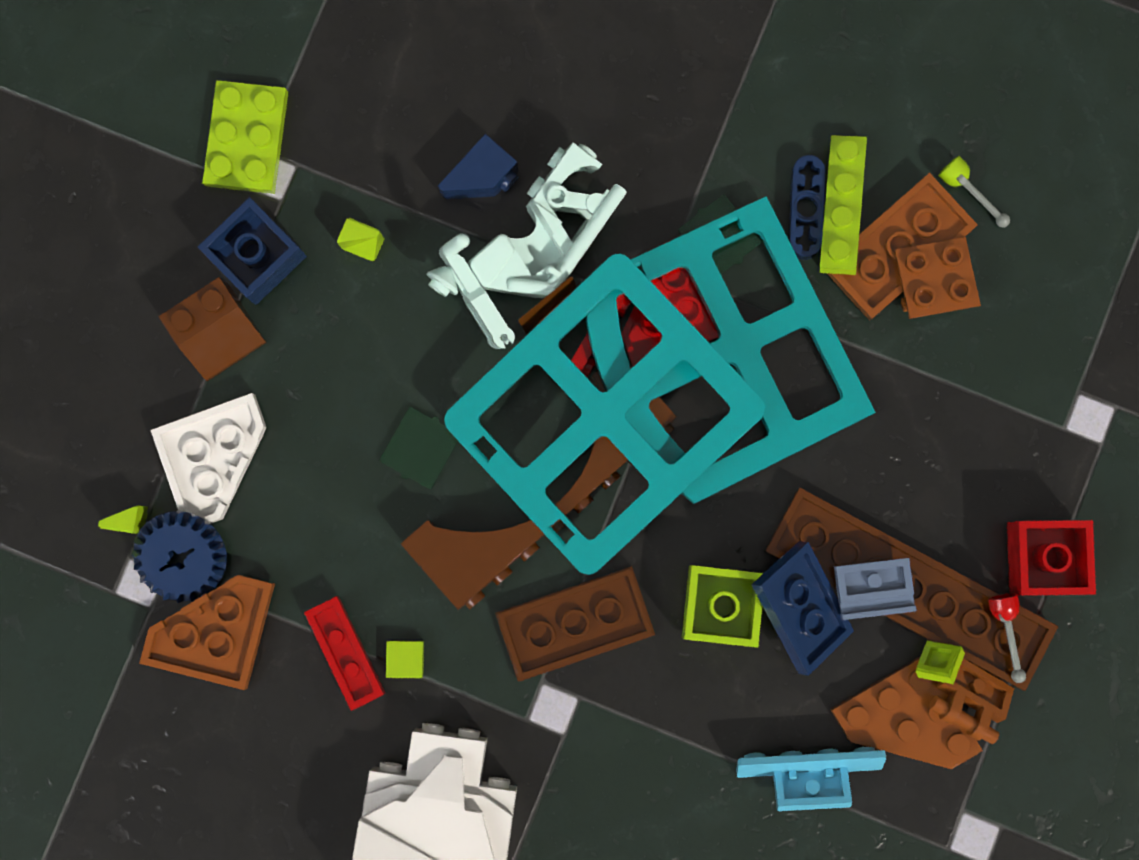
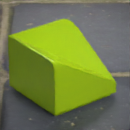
[337,218,384,261]

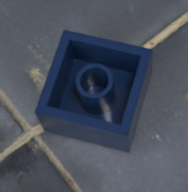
[198,197,307,305]

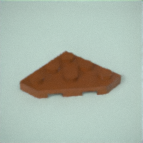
[139,575,275,690]
[830,656,983,769]

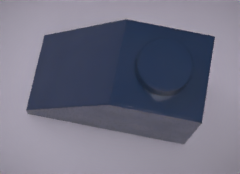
[438,134,519,199]

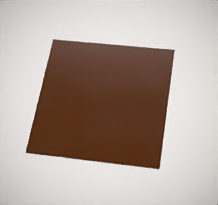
[518,276,577,335]

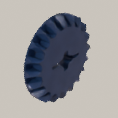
[131,511,227,603]

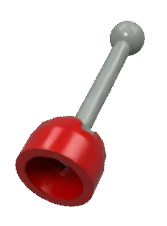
[988,593,1026,683]

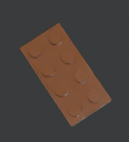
[827,173,978,321]

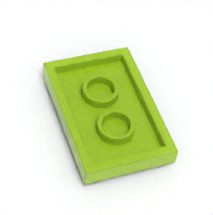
[202,80,288,194]

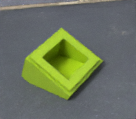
[98,505,148,534]

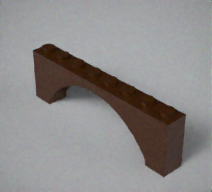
[401,364,677,610]

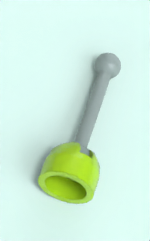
[938,155,1010,228]

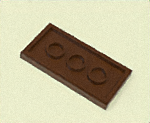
[495,566,655,682]

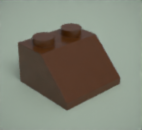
[158,277,267,381]

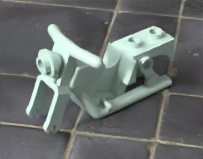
[427,143,627,349]

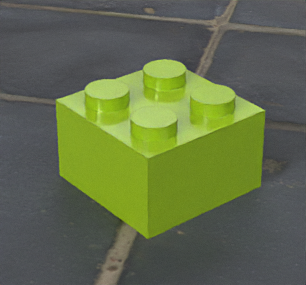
[682,565,764,648]

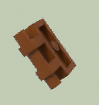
[929,658,1014,744]

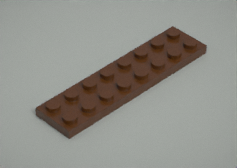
[765,488,1059,691]

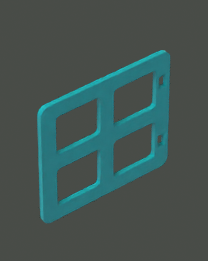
[444,254,765,574]

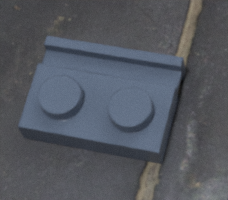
[834,558,916,620]

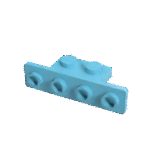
[736,747,886,811]

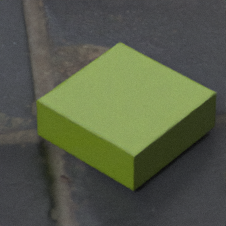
[915,640,965,684]
[386,641,424,678]

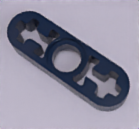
[788,155,825,260]

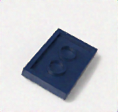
[751,541,854,676]

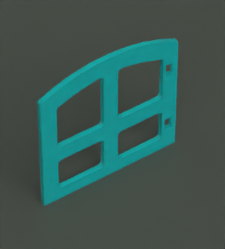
[585,196,876,504]

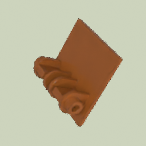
[895,237,981,319]

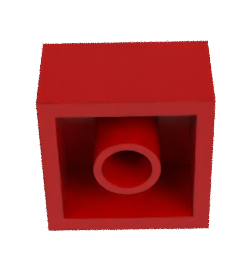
[1007,520,1096,595]

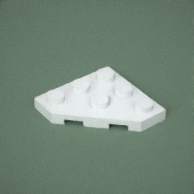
[151,393,267,524]

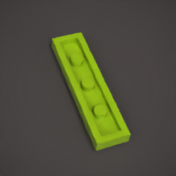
[820,135,867,275]

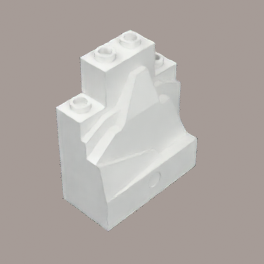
[352,723,517,860]

